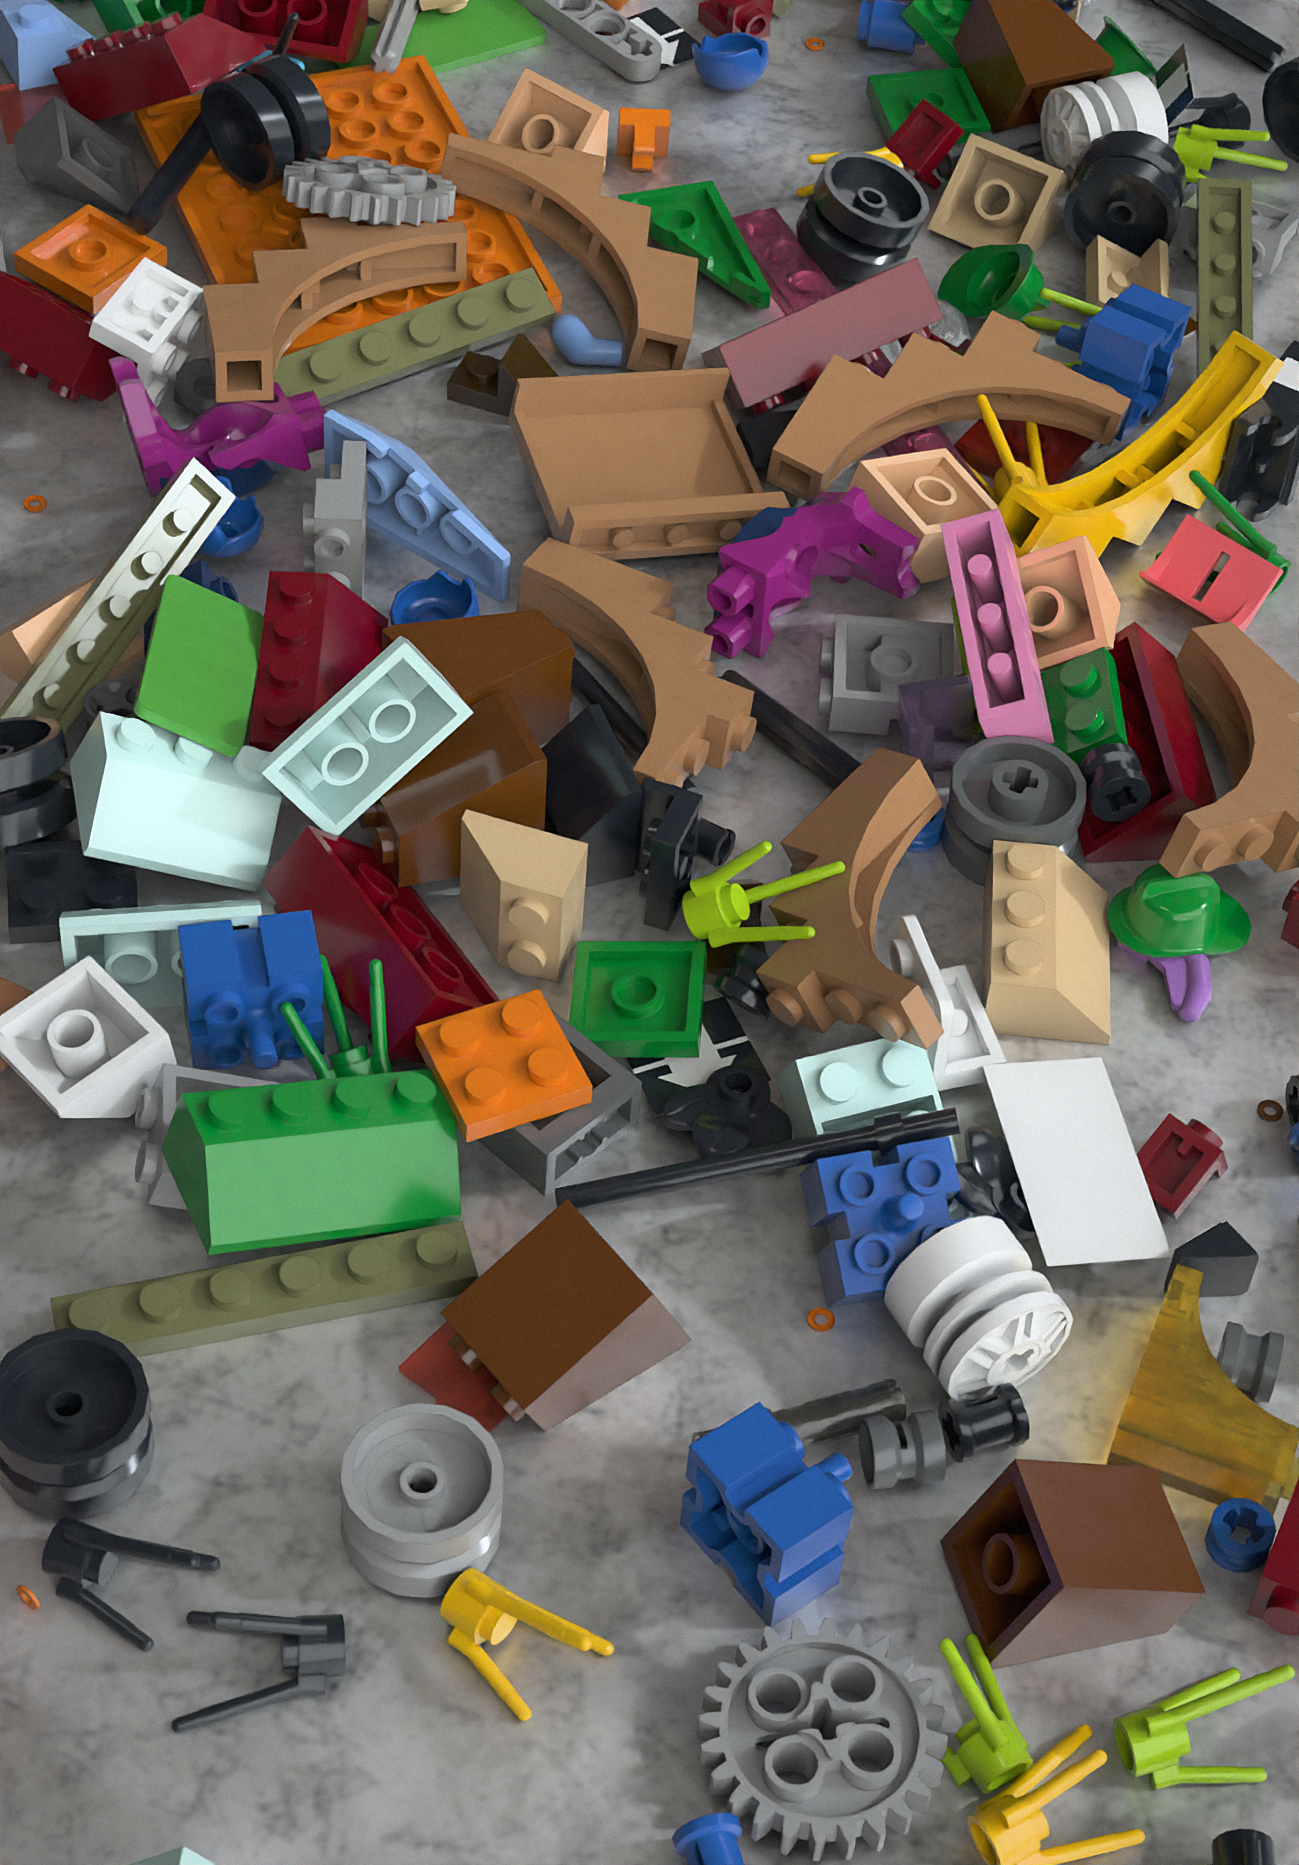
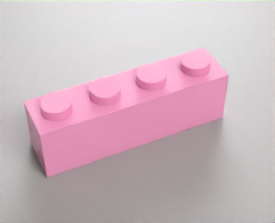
[941,508,1054,744]

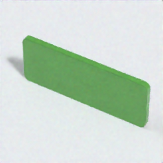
[328,0,547,75]
[133,574,264,757]

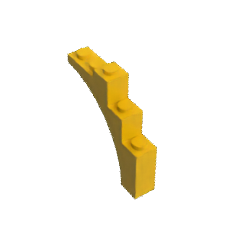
[996,330,1284,558]

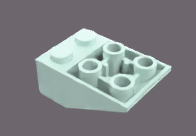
[776,1038,976,1220]

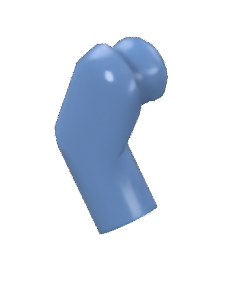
[550,314,622,367]

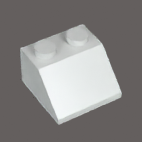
[0,955,178,1118]

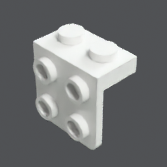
[889,914,1007,1091]

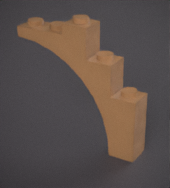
[440,132,699,372]
[203,216,467,403]
[766,310,1131,501]
[516,537,757,788]
[1159,621,1299,878]
[756,747,944,1050]

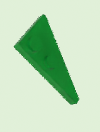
[618,180,771,310]

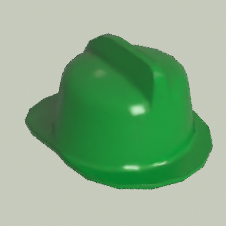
[1095,15,1157,80]
[937,243,1049,322]
[1107,863,1252,958]

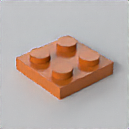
[14,204,168,315]
[415,989,593,1143]

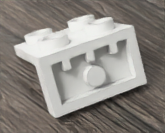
[89,257,203,424]

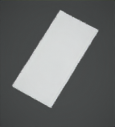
[982,1057,1172,1267]

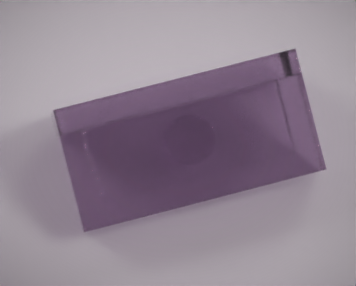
[898,675,973,785]

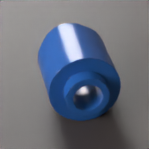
[856,0,925,54]

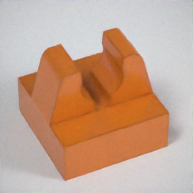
[617,107,670,172]

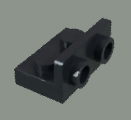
[635,778,703,932]
[4,840,138,944]

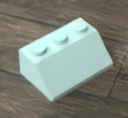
[256,636,474,836]
[70,711,282,893]
[59,899,262,1008]

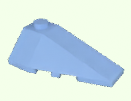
[0,0,96,91]
[324,409,511,603]

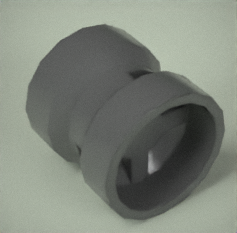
[859,1410,946,1490]

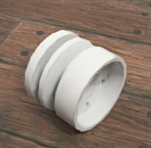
[1041,71,1168,180]
[883,1215,1073,1403]

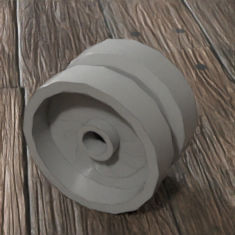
[340,1403,504,1598]

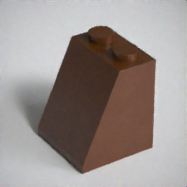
[952,0,1116,134]
[382,609,575,745]
[357,691,547,887]
[440,1198,691,1432]
[940,1459,1206,1669]

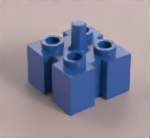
[1055,283,1192,442]
[178,910,325,1070]
[799,1136,967,1308]
[680,1401,854,1628]

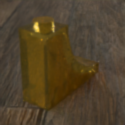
[1106,1263,1299,1517]

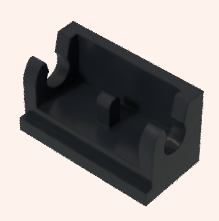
[1218,391,1299,522]

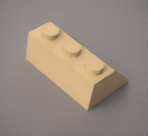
[981,840,1110,1045]

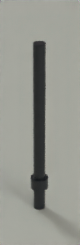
[555,1107,961,1211]

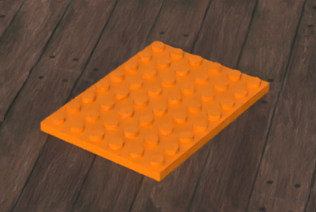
[133,55,562,357]

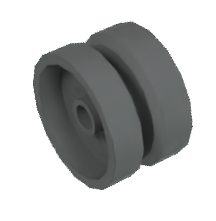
[941,735,1086,887]

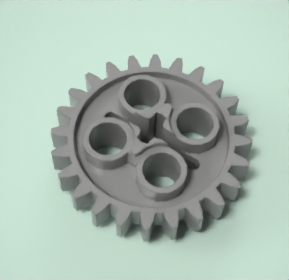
[282,155,457,225]
[697,1617,948,1861]

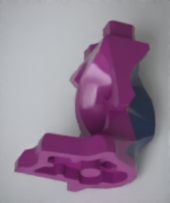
[108,356,327,498]
[704,486,921,659]

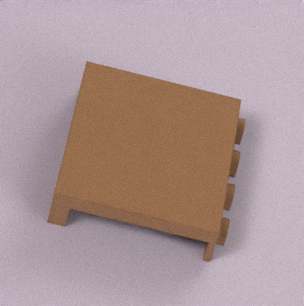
[508,367,790,560]

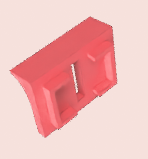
[1138,514,1284,633]

